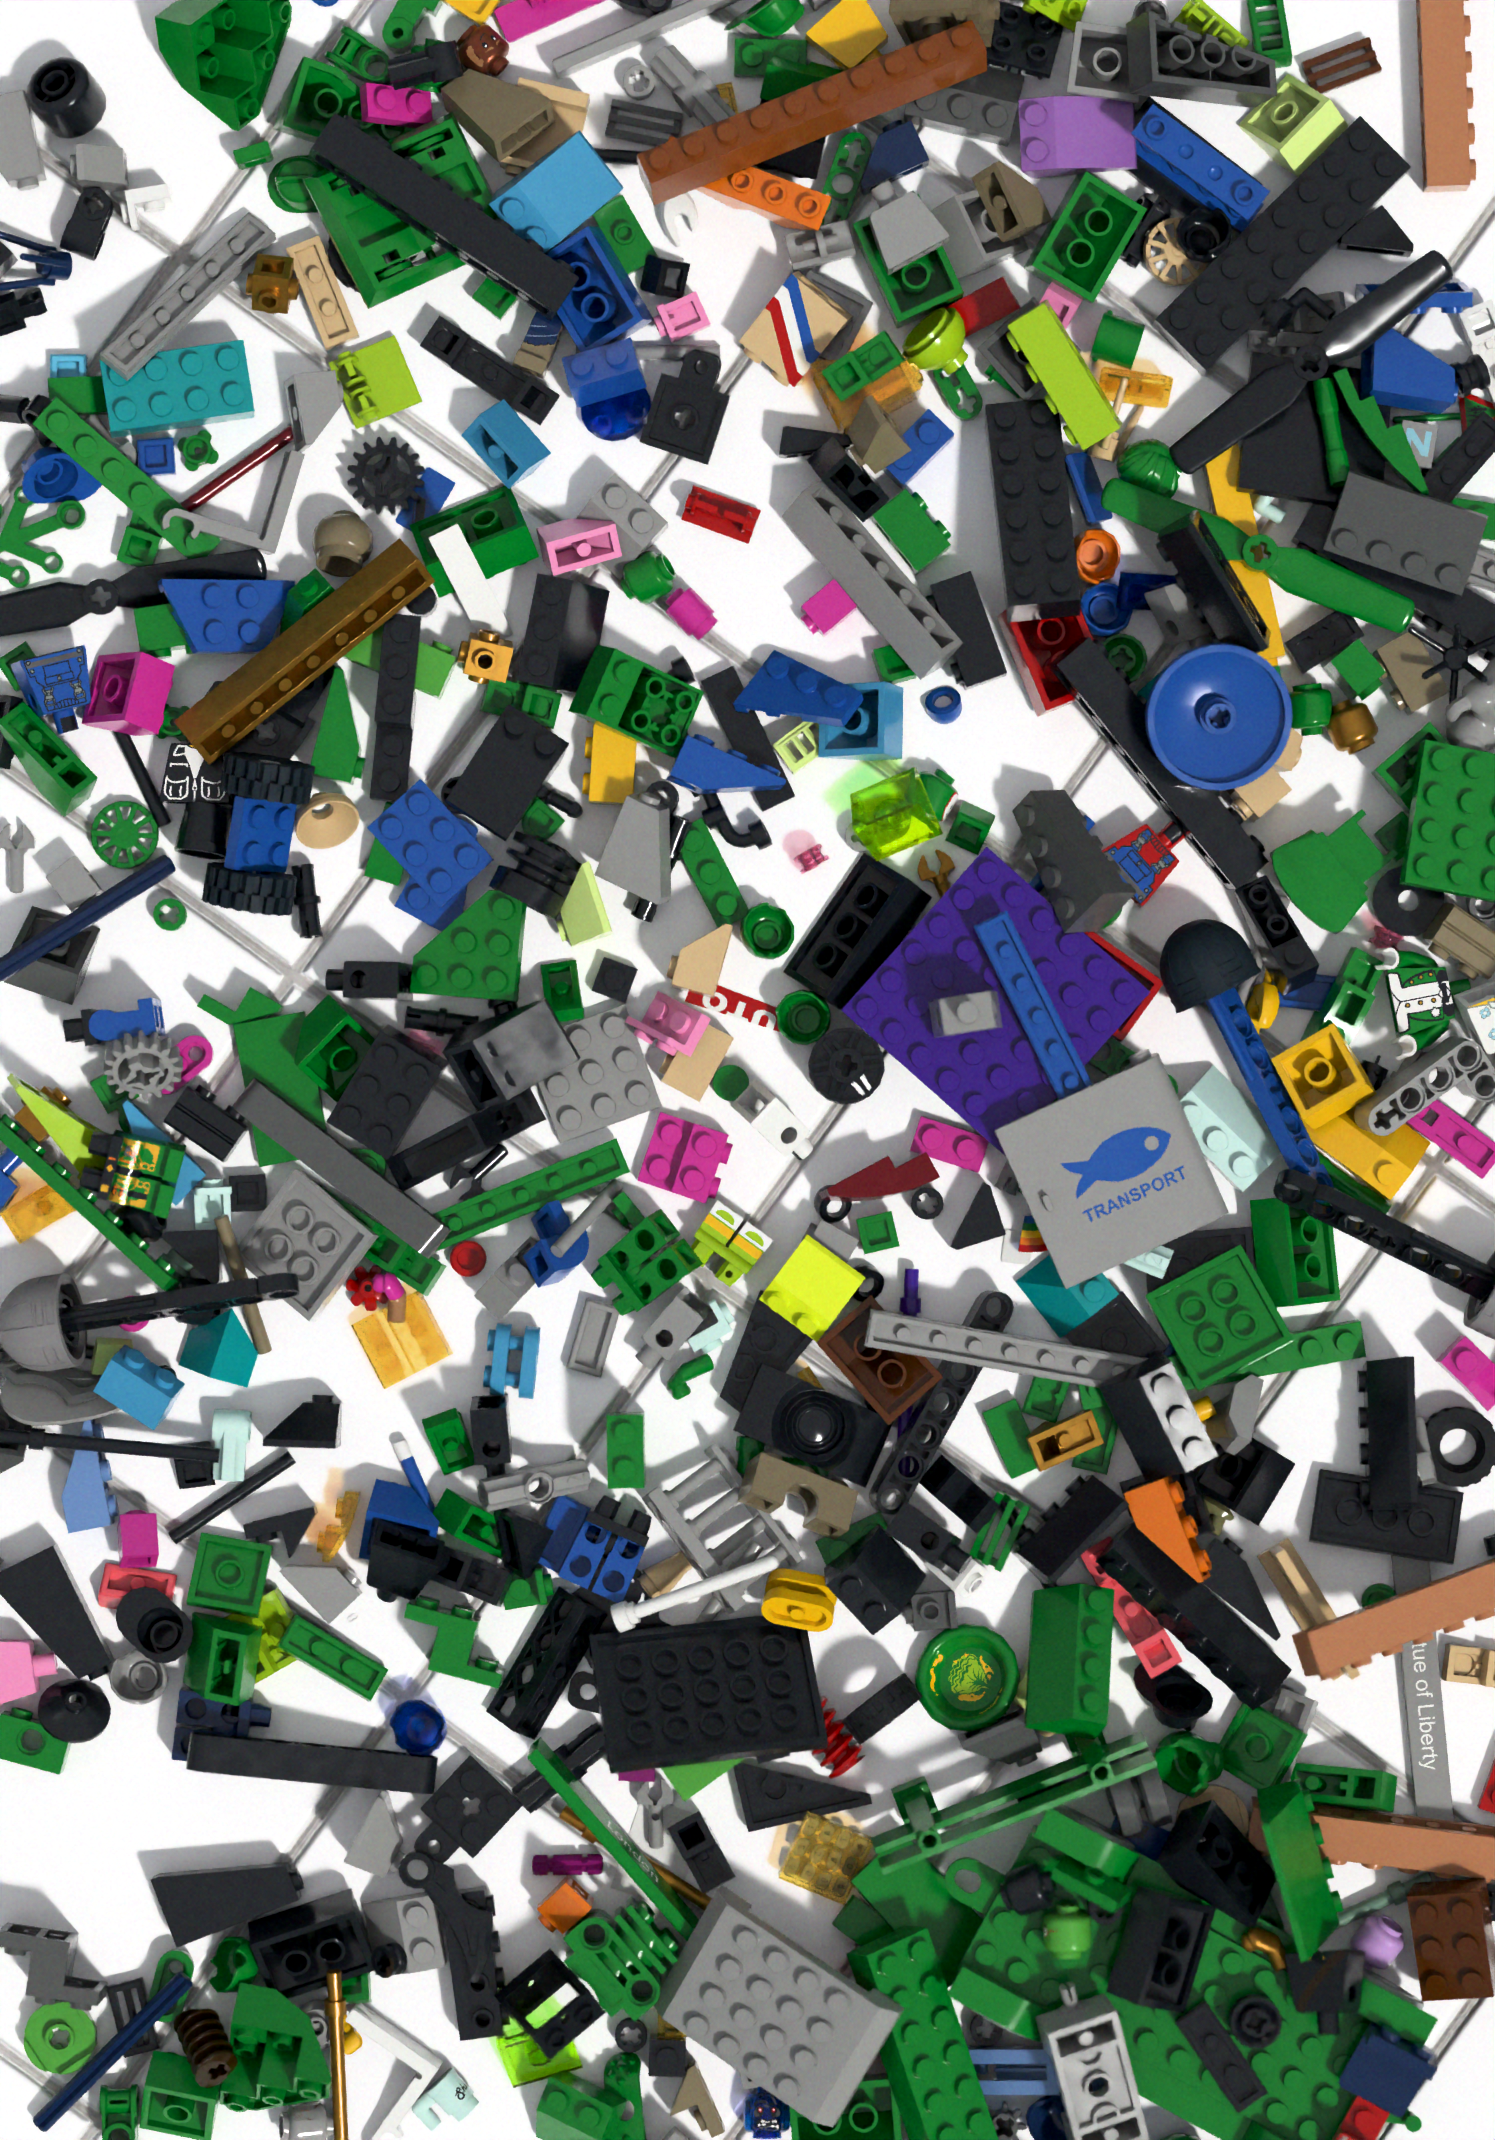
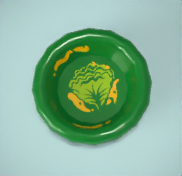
[915,1623,1020,1732]

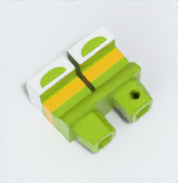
[691,1200,774,1287]

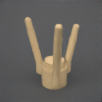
[1087,377,1145,463]

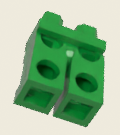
[591,1209,703,1316]

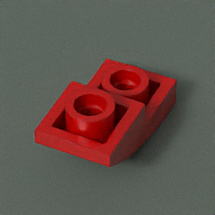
[944,276,1021,338]

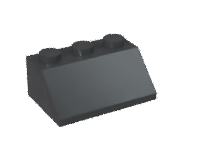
[903,67,1025,147]

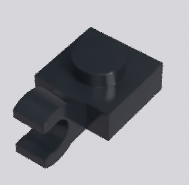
[0,287,47,336]

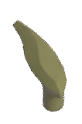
[1202,1493,1234,1536]

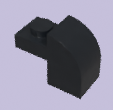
[919,1454,1001,1533]

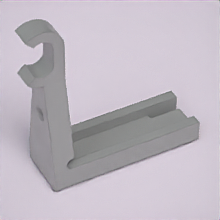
[160,450,305,555]

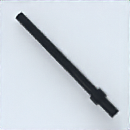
[0,1428,220,1463]

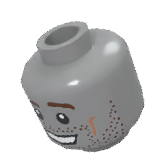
[279,2102,334,2140]

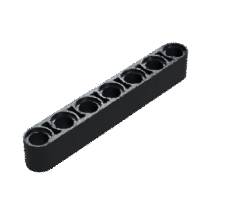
[869,1290,1014,1515]
[186,1732,438,1794]

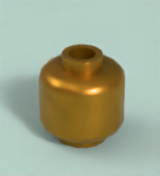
[1325,699,1378,755]

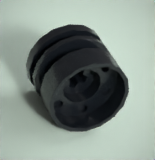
[488,831,582,920]
[808,1028,885,1105]

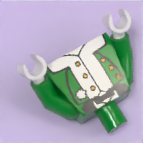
[1375,948,1471,1060]

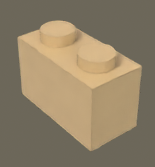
[658,1024,734,1102]

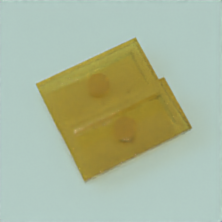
[351,1291,453,1389]

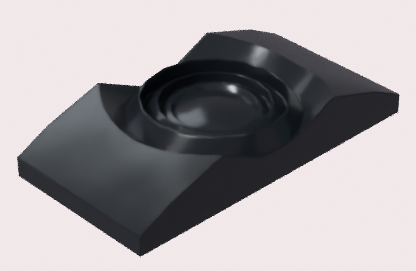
[733,1363,894,1488]

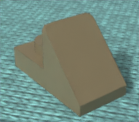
[670,2060,725,2138]

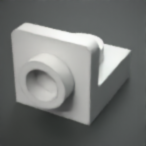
[120,183,173,231]
[924,1546,988,1598]

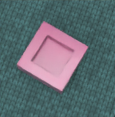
[1039,282,1082,329]

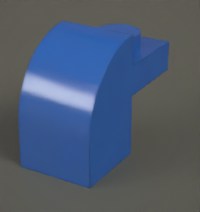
[523,1200,589,1288]

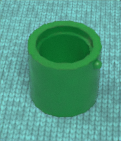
[1089,310,1145,370]

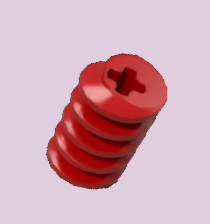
[811,1696,866,1779]

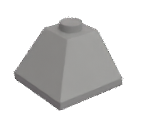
[343,1790,405,1878]

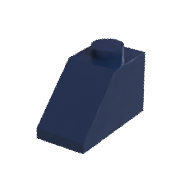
[860,120,929,196]

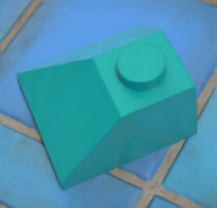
[1015,1255,1119,1338]

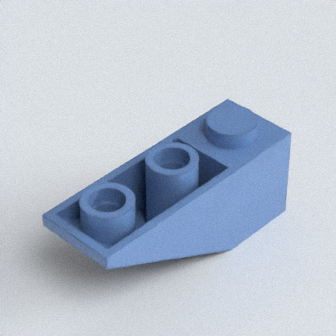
[61,1419,119,1534]

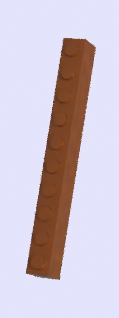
[637,20,987,206]

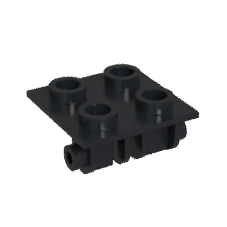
[986,1,1063,80]

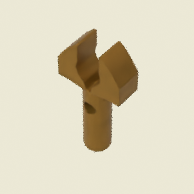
[917,849,955,898]

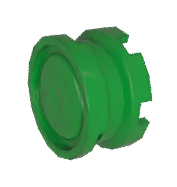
[1102,634,1147,684]

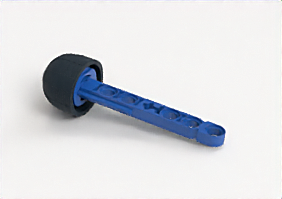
[1160,919,1334,1205]

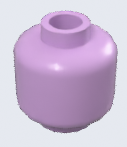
[1350,1914,1405,1970]

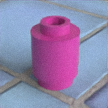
[665,587,719,641]

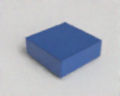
[137,437,176,477]

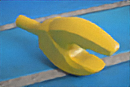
[1246,969,1280,1034]

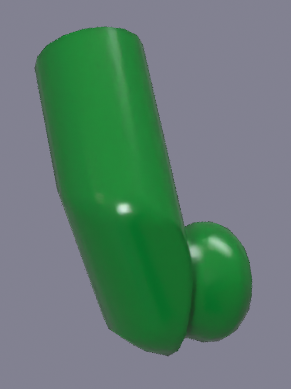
[667,1354,714,1400]

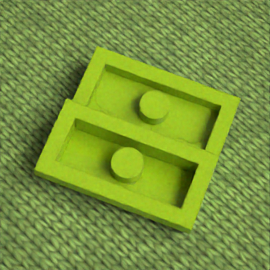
[224,1587,297,1684]

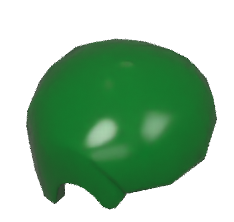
[740,902,794,960]
[775,989,831,1045]
[209,1936,258,1993]

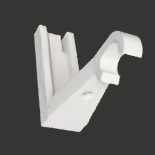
[345,2003,443,2140]

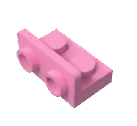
[625,991,711,1057]

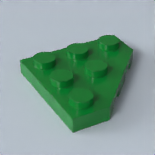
[410,890,527,1002]

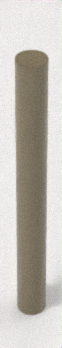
[214,1214,272,1355]

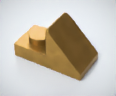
[1026,1409,1104,1472]

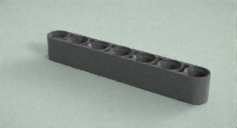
[232,1078,451,1259]

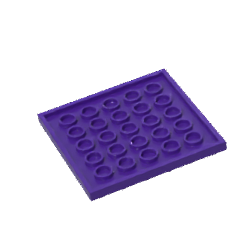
[841,847,1150,1156]

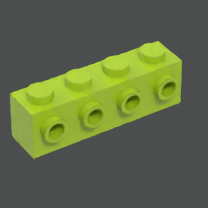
[1006,299,1122,450]

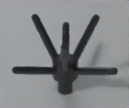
[1408,623,1495,704]

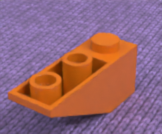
[1124,1476,1212,1583]

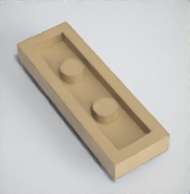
[285,235,360,351]

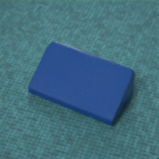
[1065,451,1113,527]

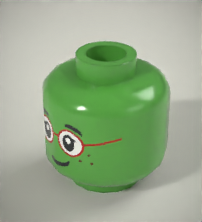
[1043,1903,1091,1959]

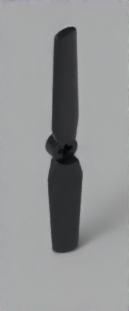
[1169,250,1453,475]
[0,549,267,636]

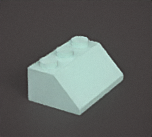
[1179,1065,1281,1193]

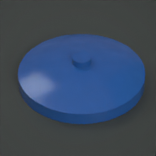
[1145,643,1292,790]

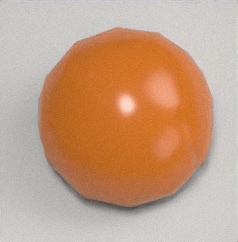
[1074,528,1121,584]

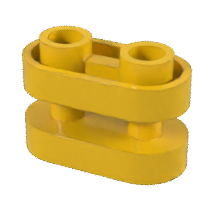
[761,1568,837,1632]

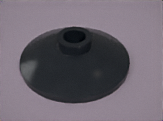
[38,1679,111,1743]

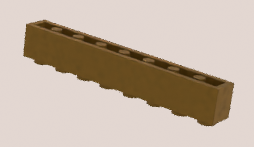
[174,538,435,765]

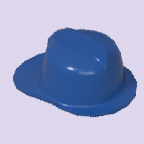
[21,447,102,504]

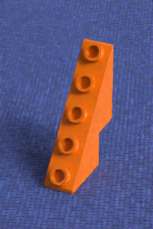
[667,136,832,231]

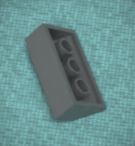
[1323,470,1488,596]

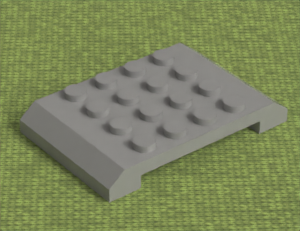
[654,1885,905,2127]

